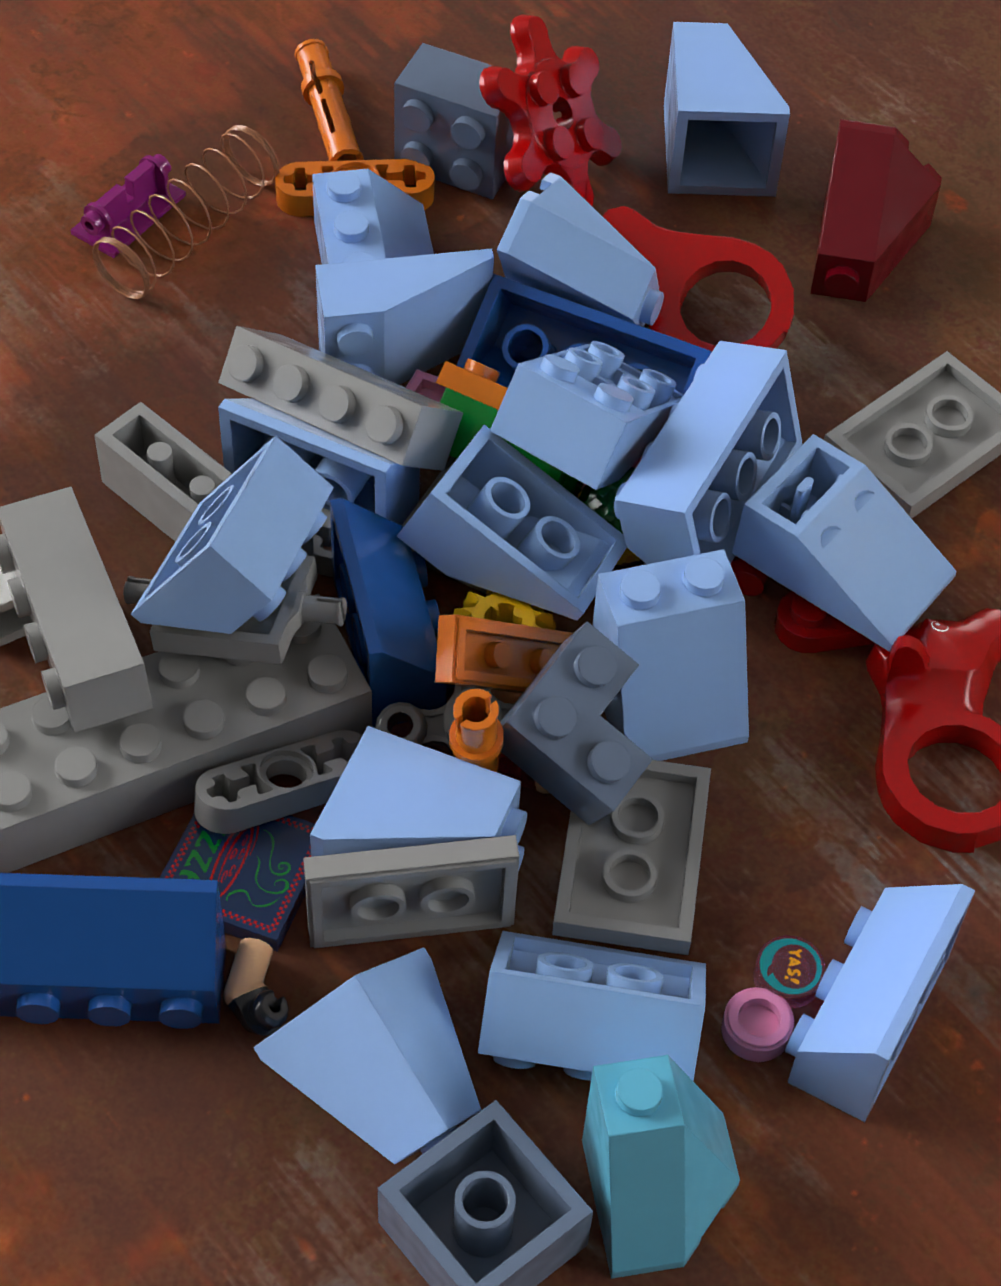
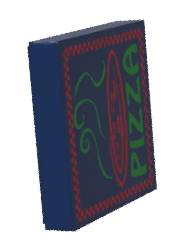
[160,814,315,952]

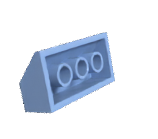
[614,341,803,564]

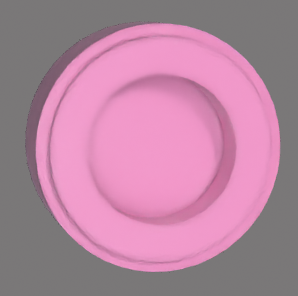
[721,987,794,1062]

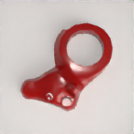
[602,206,794,351]
[865,608,1001,853]

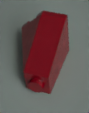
[810,119,942,302]

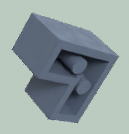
[500,621,653,825]

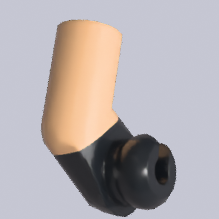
[223,938,289,1036]

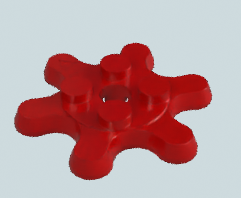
[479,14,622,206]

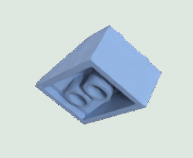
[315,249,494,385]
[397,425,627,620]

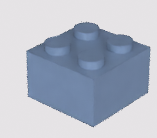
[394,43,514,199]
[377,1100,593,1286]

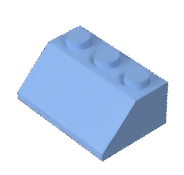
[312,169,434,264]
[218,398,420,525]
[131,436,334,634]
[785,884,975,1122]
[478,931,706,1081]

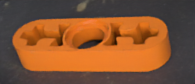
[275,159,435,217]

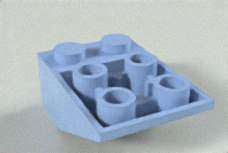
[490,341,684,490]
[732,434,957,652]

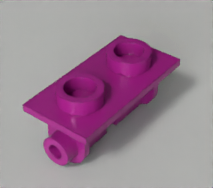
[70,154,186,258]

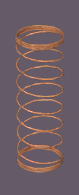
[92,125,280,299]

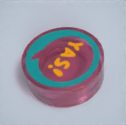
[753,935,825,1008]

